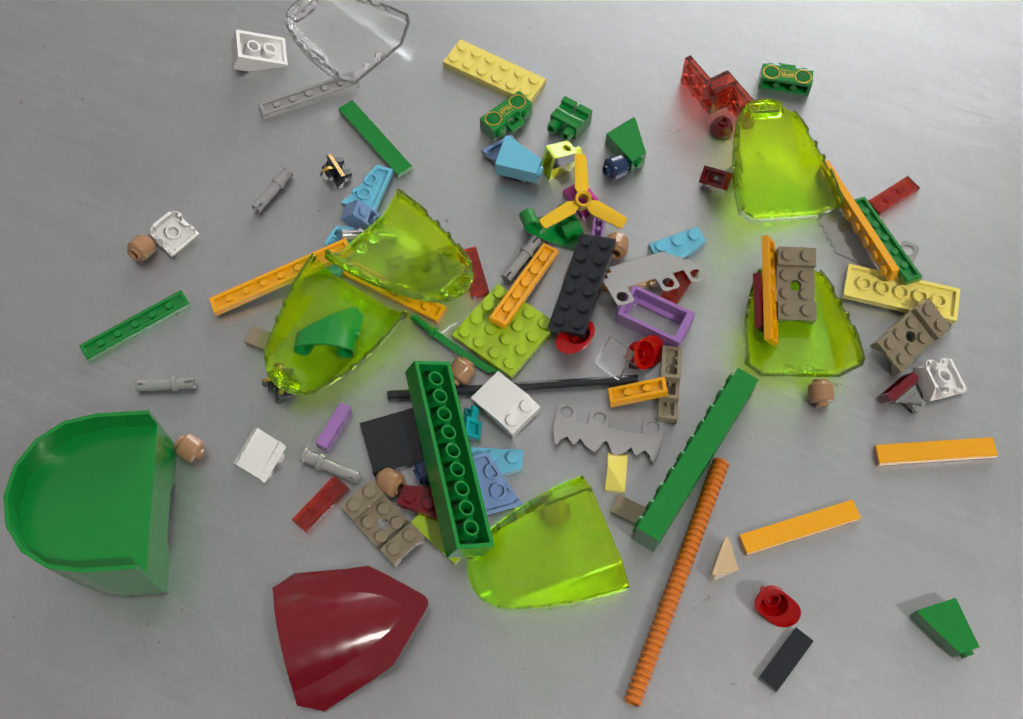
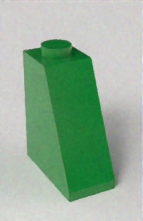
[605,117,646,171]
[910,598,980,659]

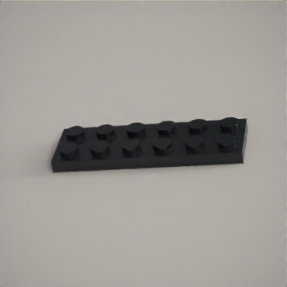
[548,233,616,338]

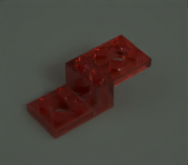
[680,55,759,130]

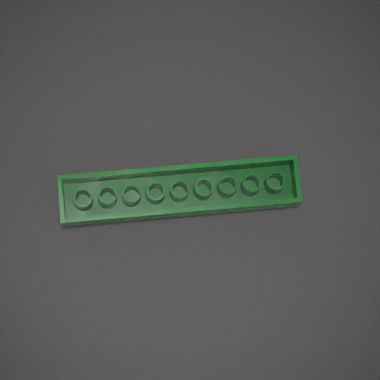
[405,361,494,558]
[632,368,759,553]

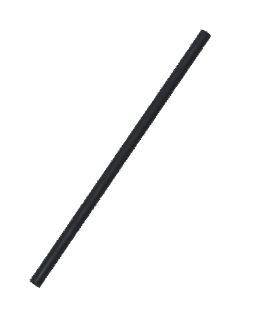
[387,375,639,400]

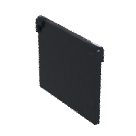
[360,408,424,476]

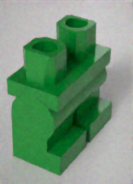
[547,96,593,141]

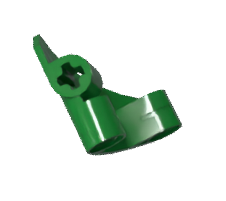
[519,203,584,250]
[293,307,363,358]

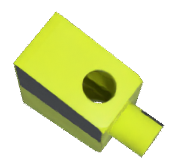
[541,141,582,180]

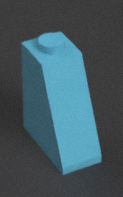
[495,135,544,183]

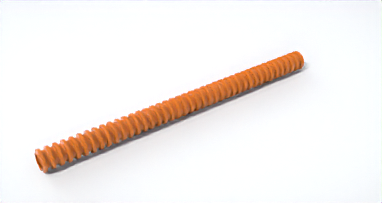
[623,458,730,707]

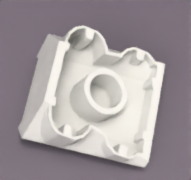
[147,211,199,257]
[912,358,967,401]
[233,427,286,483]

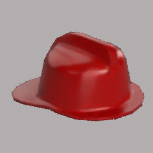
[555,321,595,354]
[624,335,663,370]
[754,585,801,628]

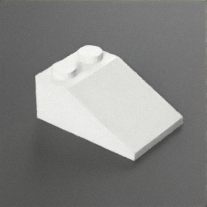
[231,30,288,72]
[471,371,540,439]

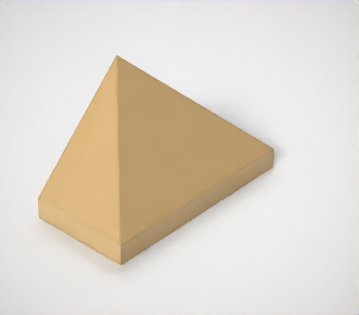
[709,537,739,581]

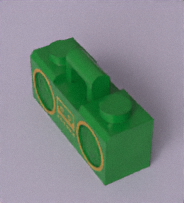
[758,62,814,96]
[480,91,532,141]

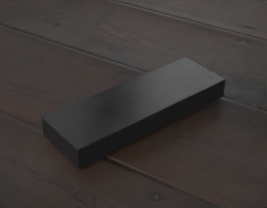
[758,627,813,693]

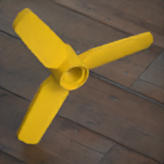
[539,153,627,229]

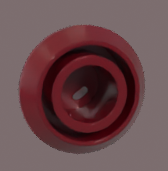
[709,116,733,138]

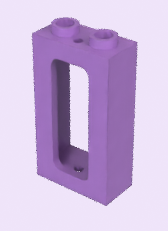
[615,285,695,347]

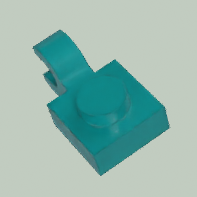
[463,405,482,442]

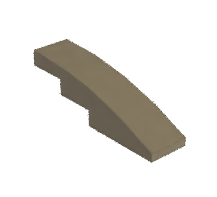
[657,345,682,423]

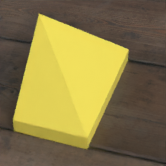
[604,452,628,493]

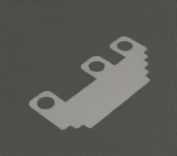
[819,208,919,270]
[604,251,707,306]

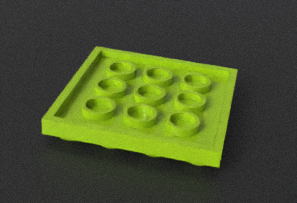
[452,284,552,380]

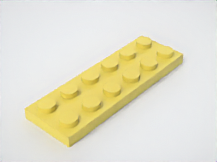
[443,39,546,103]
[842,264,961,324]

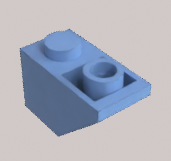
[340,199,385,230]

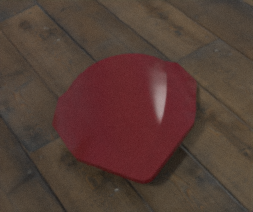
[272,566,428,712]

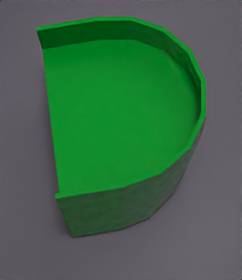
[3,410,177,596]

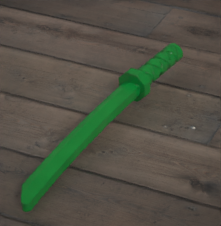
[410,313,498,374]

